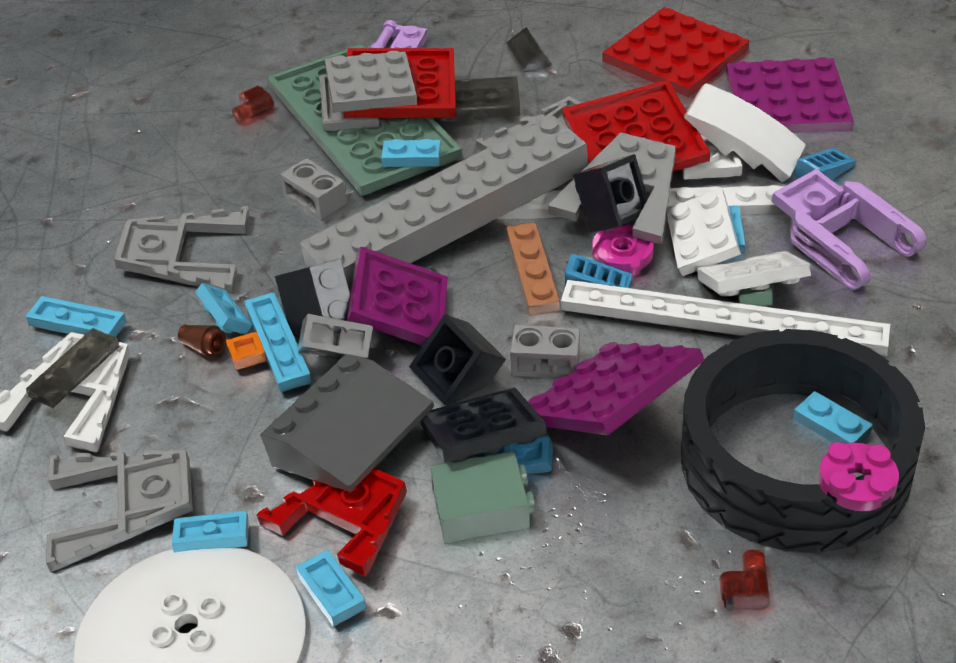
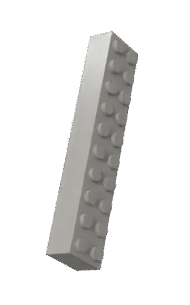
[299,116,588,294]

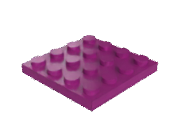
[726,57,854,133]
[528,342,705,435]

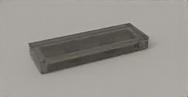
[26,328,120,408]

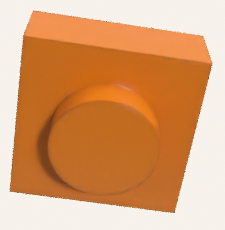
[225,331,267,370]

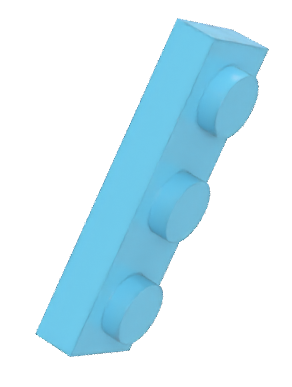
[25,296,127,341]

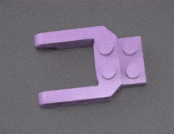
[771,169,927,290]

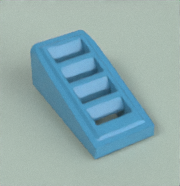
[795,148,856,180]
[565,254,632,288]

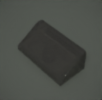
[506,27,553,72]

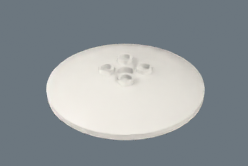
[74,547,307,663]

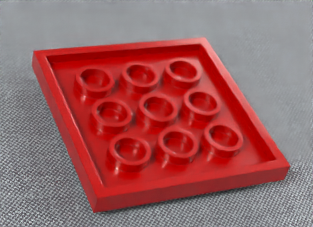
[602,7,750,97]
[344,48,456,119]
[562,79,710,171]

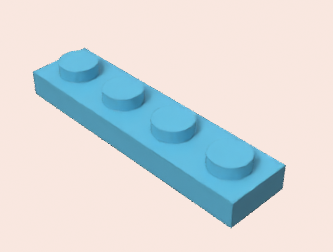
[244,292,312,392]

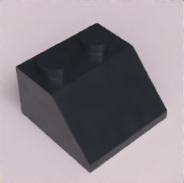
[573,154,648,233]
[274,259,351,337]
[409,314,506,405]

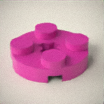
[592,224,654,277]
[818,442,899,511]

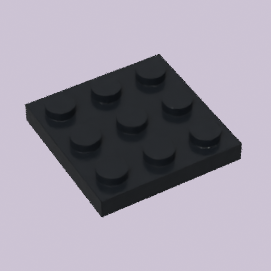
[420,387,547,463]

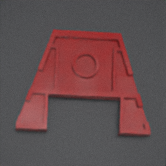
[256,468,407,576]

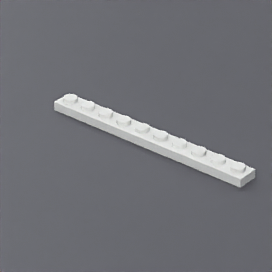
[497,185,786,219]
[561,280,890,356]

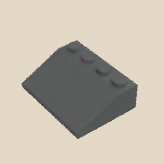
[260,354,434,492]

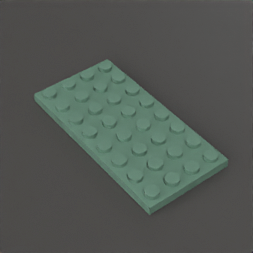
[267,44,462,196]

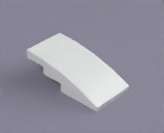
[684,83,806,183]

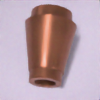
[178,324,226,357]

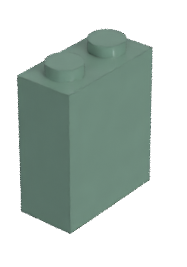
[430,451,535,544]

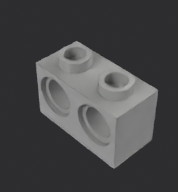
[280,158,347,221]
[297,314,373,360]
[510,325,580,378]

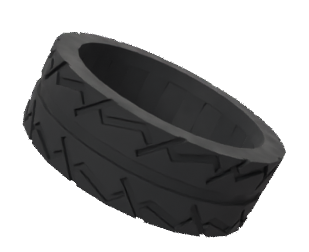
[681,329,925,553]

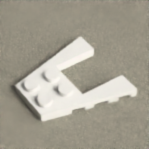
[0,332,130,452]

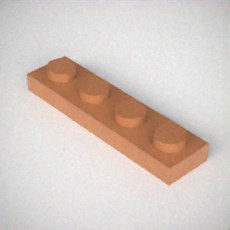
[506,222,560,315]

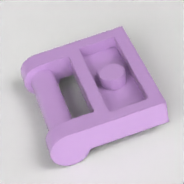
[370,20,428,48]

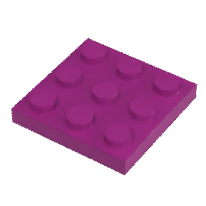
[347,246,448,346]

